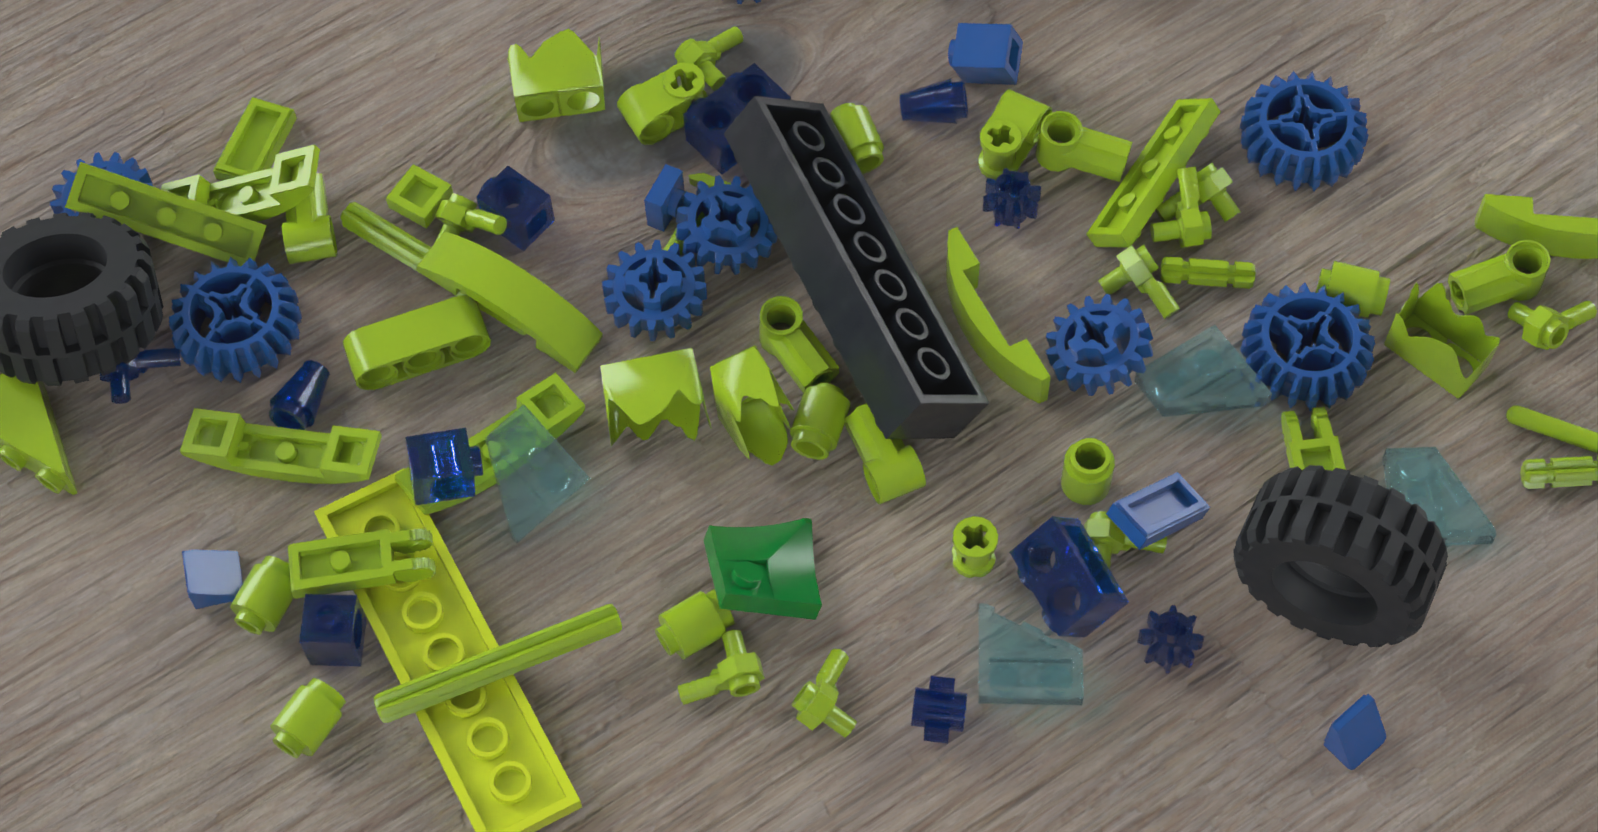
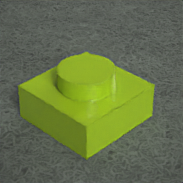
[386,164,453,229]

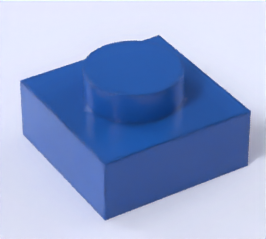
[644,164,687,232]

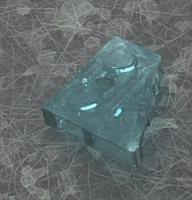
[1134,325,1272,417]
[485,404,590,543]
[1382,447,1496,546]
[978,603,1084,706]

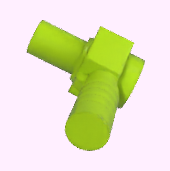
[675,26,743,91]
[1155,162,1241,222]
[1150,167,1212,248]
[434,193,507,244]
[1098,244,1180,319]
[1507,300,1597,350]
[1080,511,1167,577]
[678,630,765,705]
[791,648,857,738]

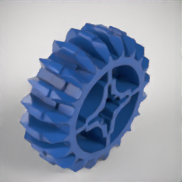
[1240,71,1368,192]
[169,257,302,383]
[1240,282,1375,411]

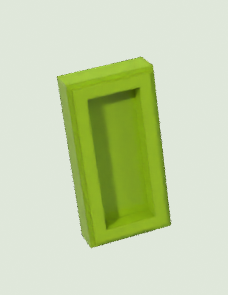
[213,97,297,181]

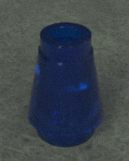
[899,78,968,124]
[269,360,330,430]

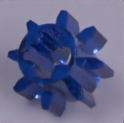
[982,168,1041,229]
[1137,605,1204,674]
[911,676,968,744]

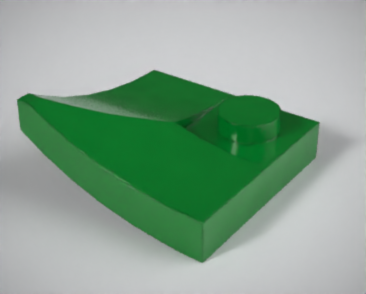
[703,518,822,620]

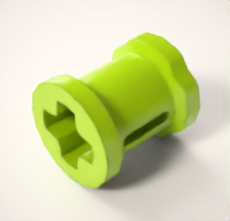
[952,516,998,578]

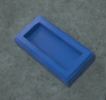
[1106,472,1210,550]

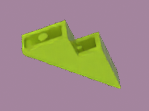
[0,373,78,495]

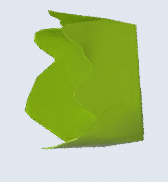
[507,28,606,122]
[1384,282,1500,399]
[710,345,794,466]
[600,348,712,446]

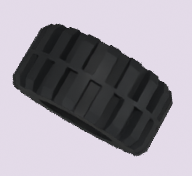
[0,212,164,386]
[1233,465,1448,647]

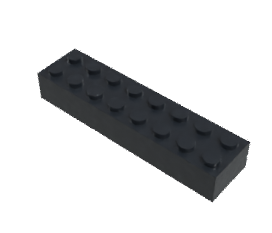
[724,96,989,439]

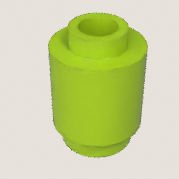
[830,103,884,174]
[1316,261,1390,318]
[790,383,851,460]
[1061,438,1115,505]
[230,556,294,635]
[655,589,735,660]
[270,678,346,758]

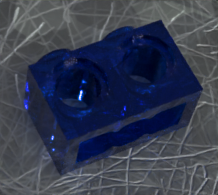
[683,63,791,175]
[1009,516,1129,637]

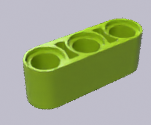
[343,295,491,390]

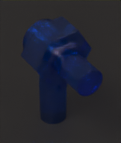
[99,347,181,404]

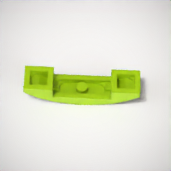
[161,144,320,222]
[1475,194,1598,259]
[946,227,1051,404]
[416,231,603,373]
[395,372,585,515]
[180,408,382,484]

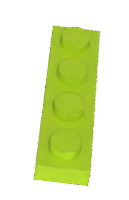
[1086,98,1221,248]
[65,162,267,266]

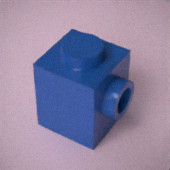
[948,23,1023,85]

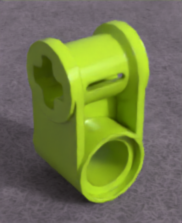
[617,63,709,145]
[978,89,1052,181]

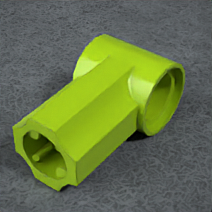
[1035,111,1133,182]
[282,173,338,264]
[1447,240,1551,315]
[759,296,839,393]
[845,403,926,504]

